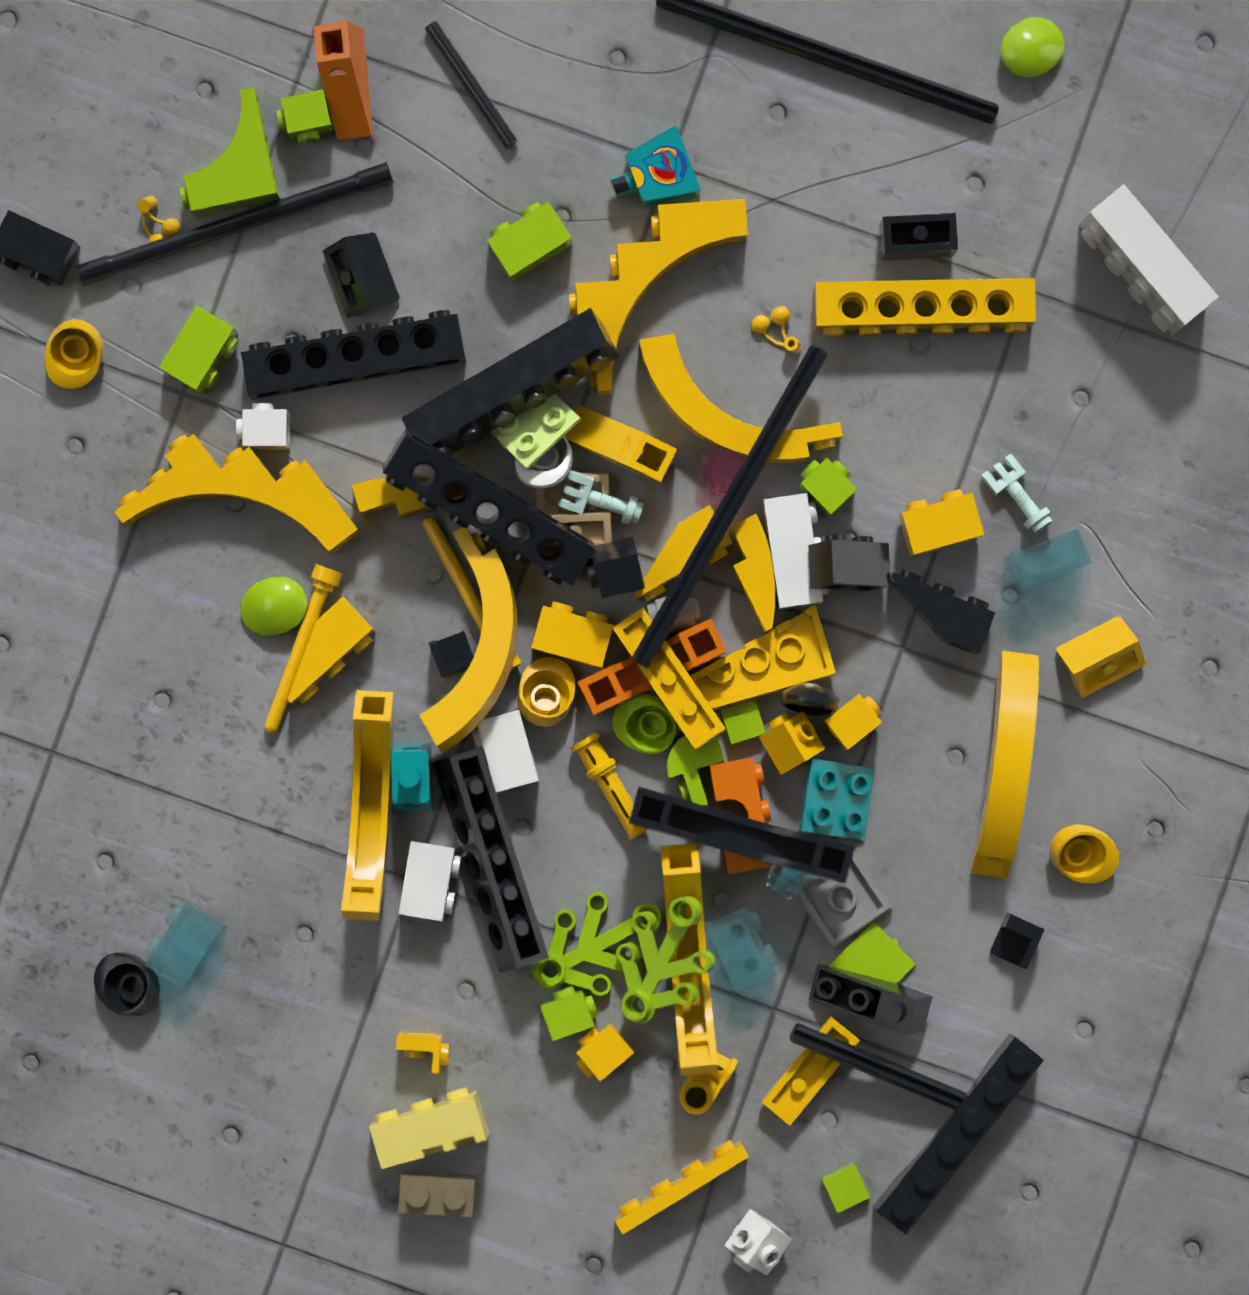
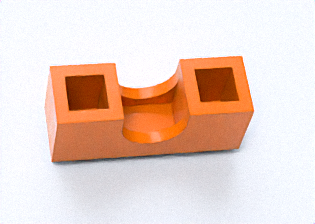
[708,757,773,874]

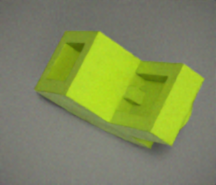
[666,736,725,806]

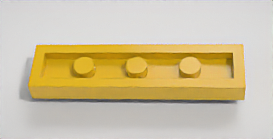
[613,607,726,750]
[615,1140,749,1235]

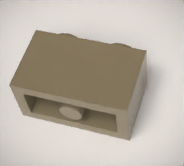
[398,1170,477,1218]

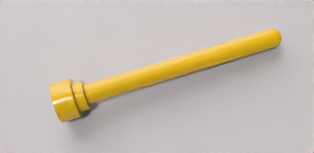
[423,517,522,671]
[264,564,343,734]

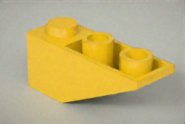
[564,405,677,486]
[634,505,732,602]
[287,597,375,704]

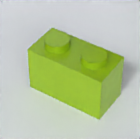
[487,201,572,283]
[159,305,239,394]

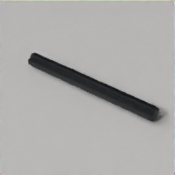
[789,1023,966,1110]

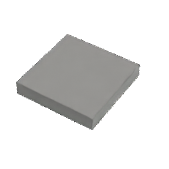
[791,851,893,949]

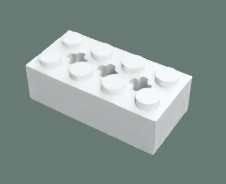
[1079,184,1219,336]

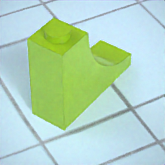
[180,87,280,218]

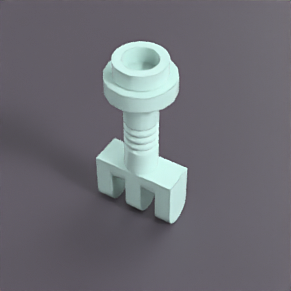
[981,454,1053,534]
[558,470,643,525]

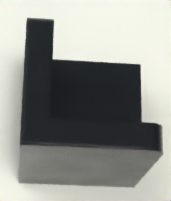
[428,631,474,678]
[990,913,1045,969]

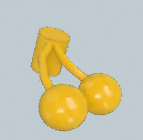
[137,196,181,243]
[751,306,802,354]

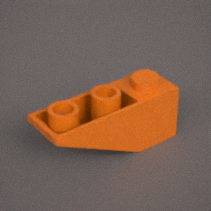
[313,21,373,141]

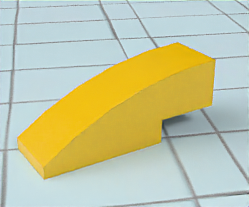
[351,476,466,518]
[729,513,775,633]

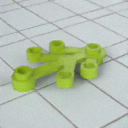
[532,891,662,996]
[616,896,715,1024]

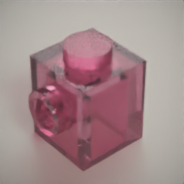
[698,447,748,497]

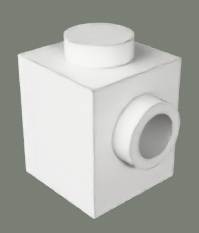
[236,403,290,450]

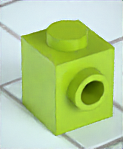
[276,89,334,144]
[798,458,857,518]
[540,986,599,1041]

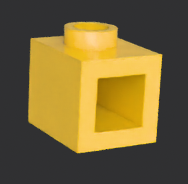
[823,693,882,750]
[759,711,825,775]
[576,1022,634,1081]

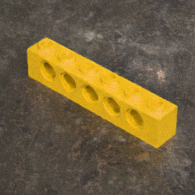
[813,278,1036,337]

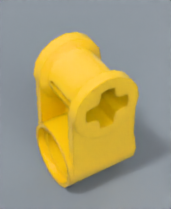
[678,1052,738,1115]

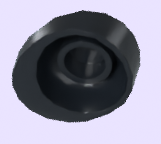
[781,682,840,716]
[93,952,160,1016]

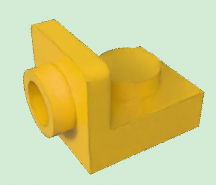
[396,1031,449,1075]

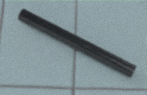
[425,21,518,148]

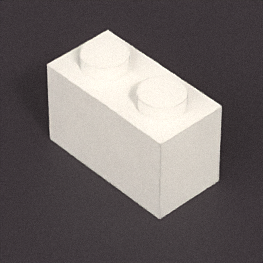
[472,710,539,793]
[398,841,461,921]

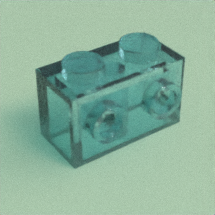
[705,906,779,992]

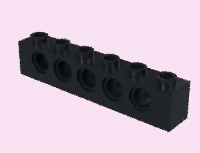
[241,310,466,400]
[382,429,595,585]
[433,747,549,973]

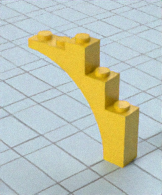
[569,199,748,396]
[114,434,361,554]

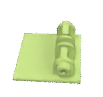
[490,394,581,469]

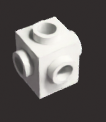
[725,1209,792,1275]

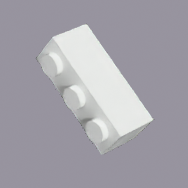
[762,493,829,610]

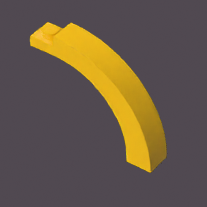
[639,333,843,463]
[419,527,518,753]
[971,650,1039,879]
[341,690,394,921]
[660,843,718,1076]

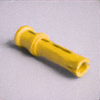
[570,731,648,840]

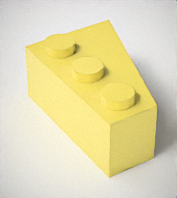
[369,1087,489,1169]

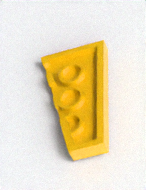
[690,605,836,711]

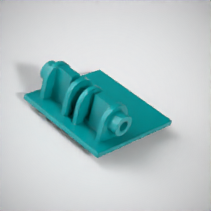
[799,758,875,841]

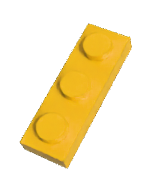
[761,1016,860,1126]

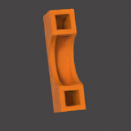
[578,619,727,716]

